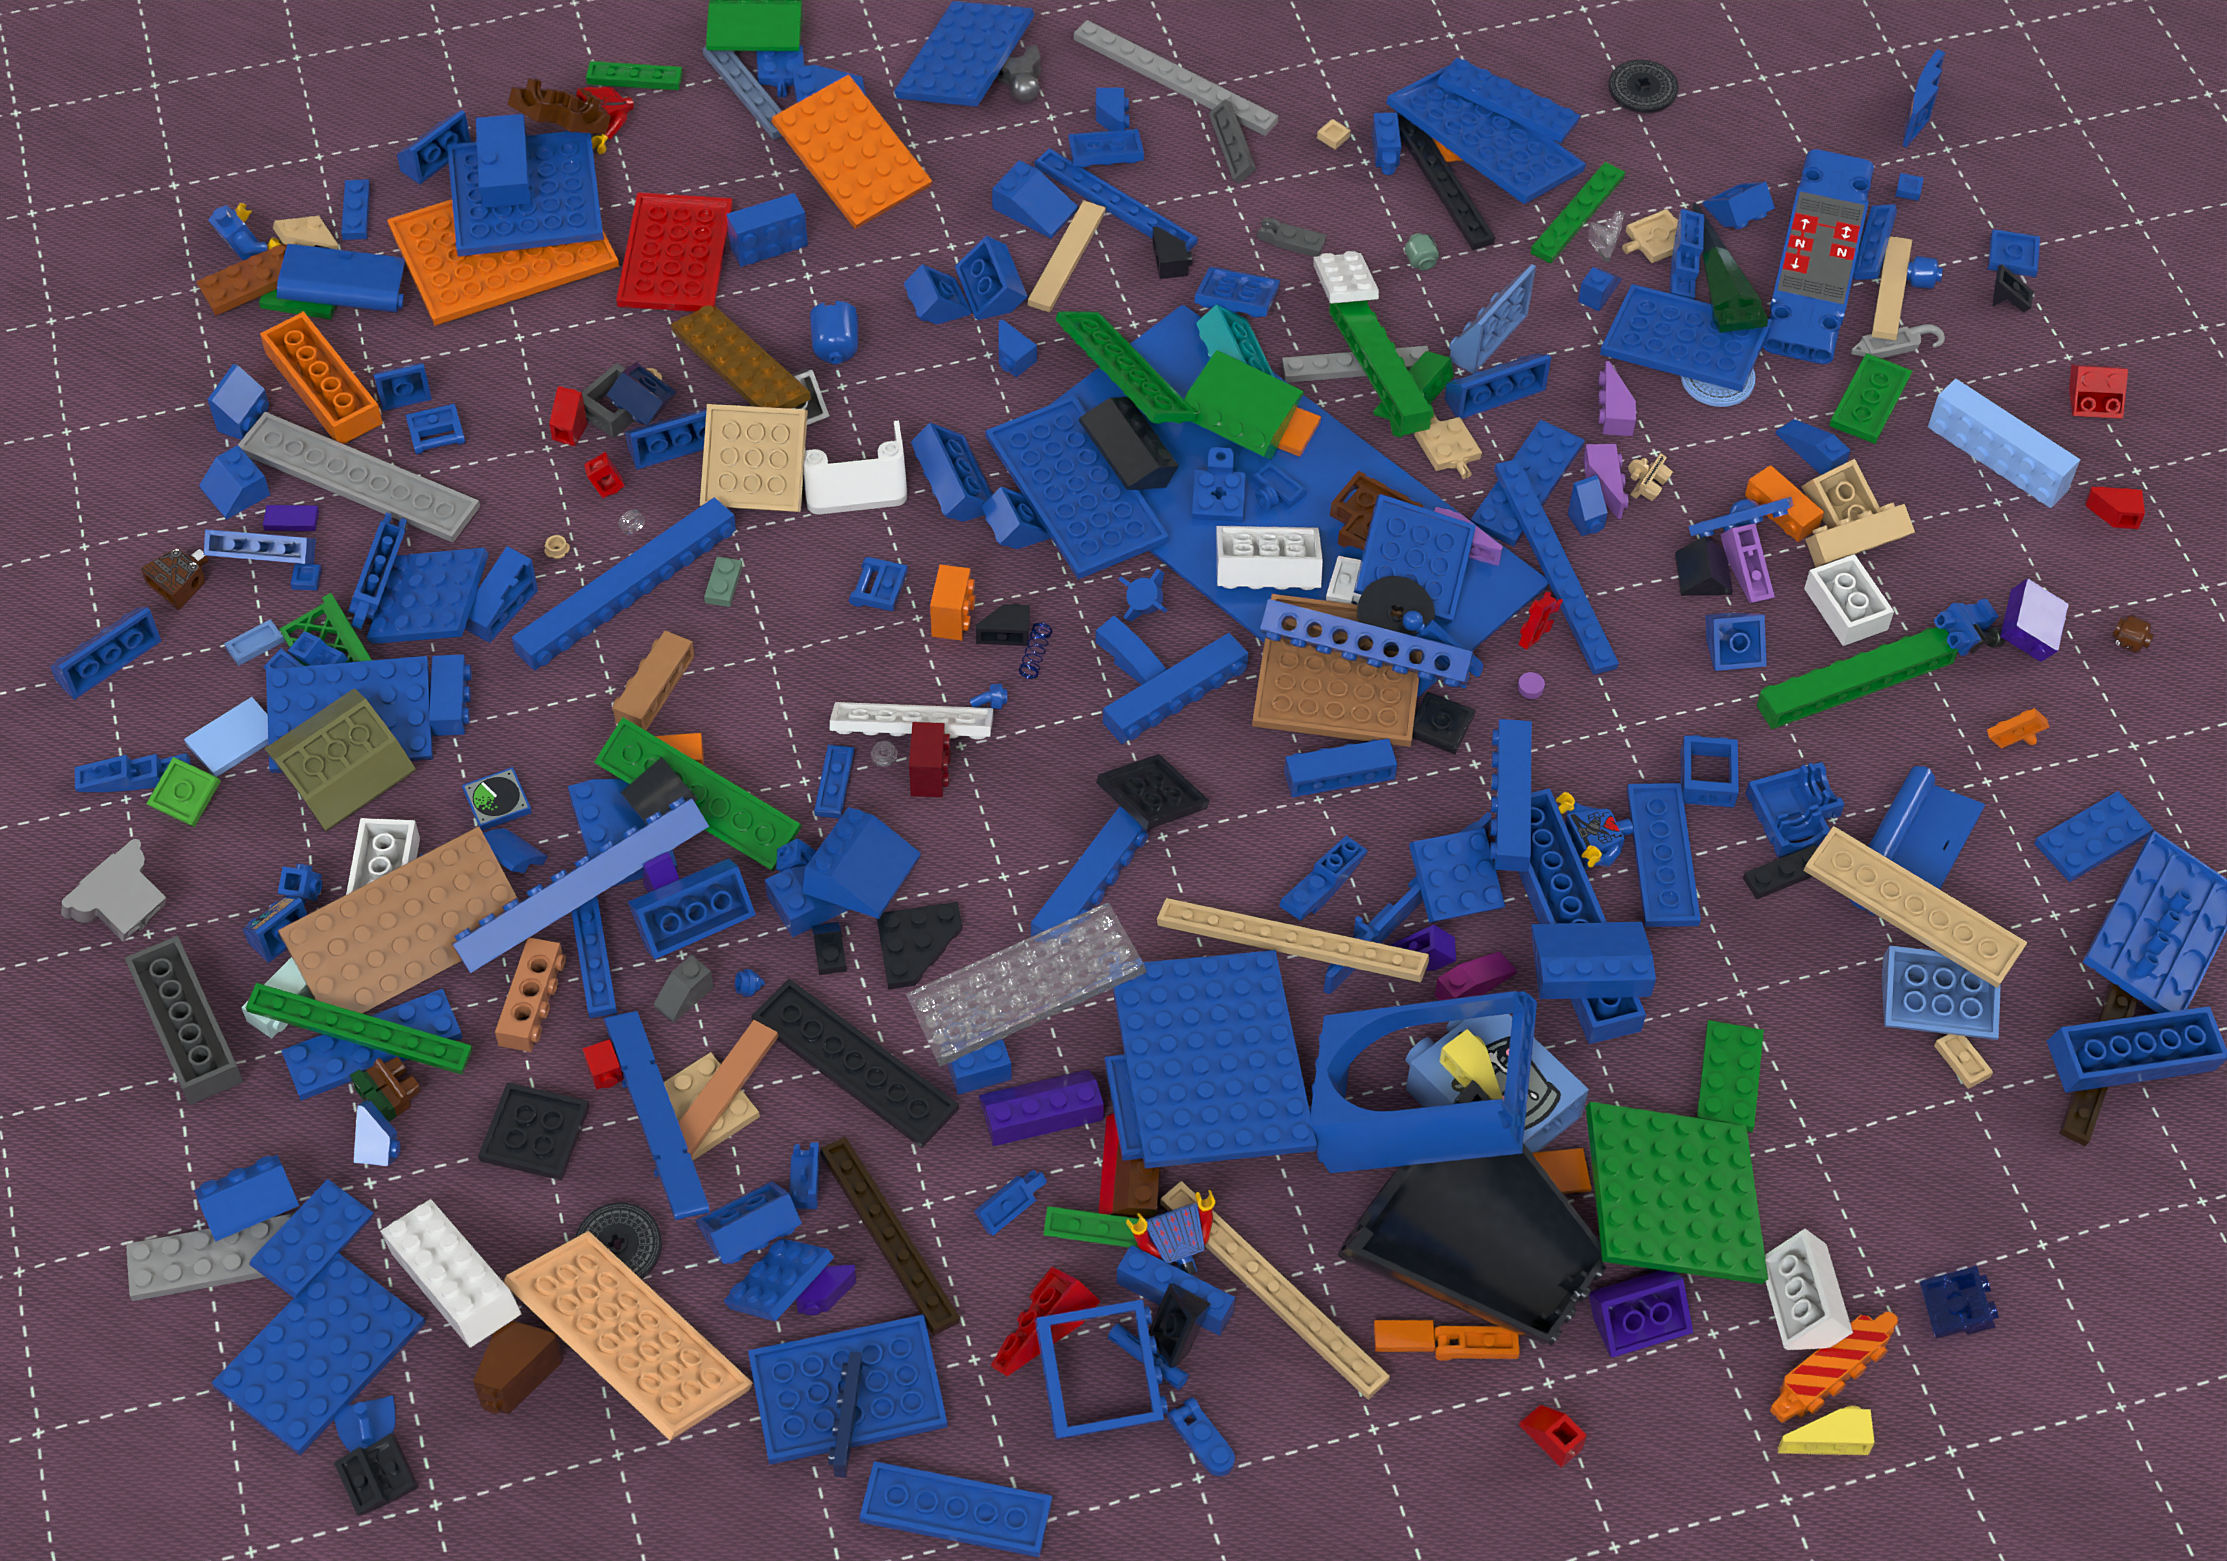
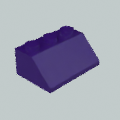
[1589,1270,1693,1358]

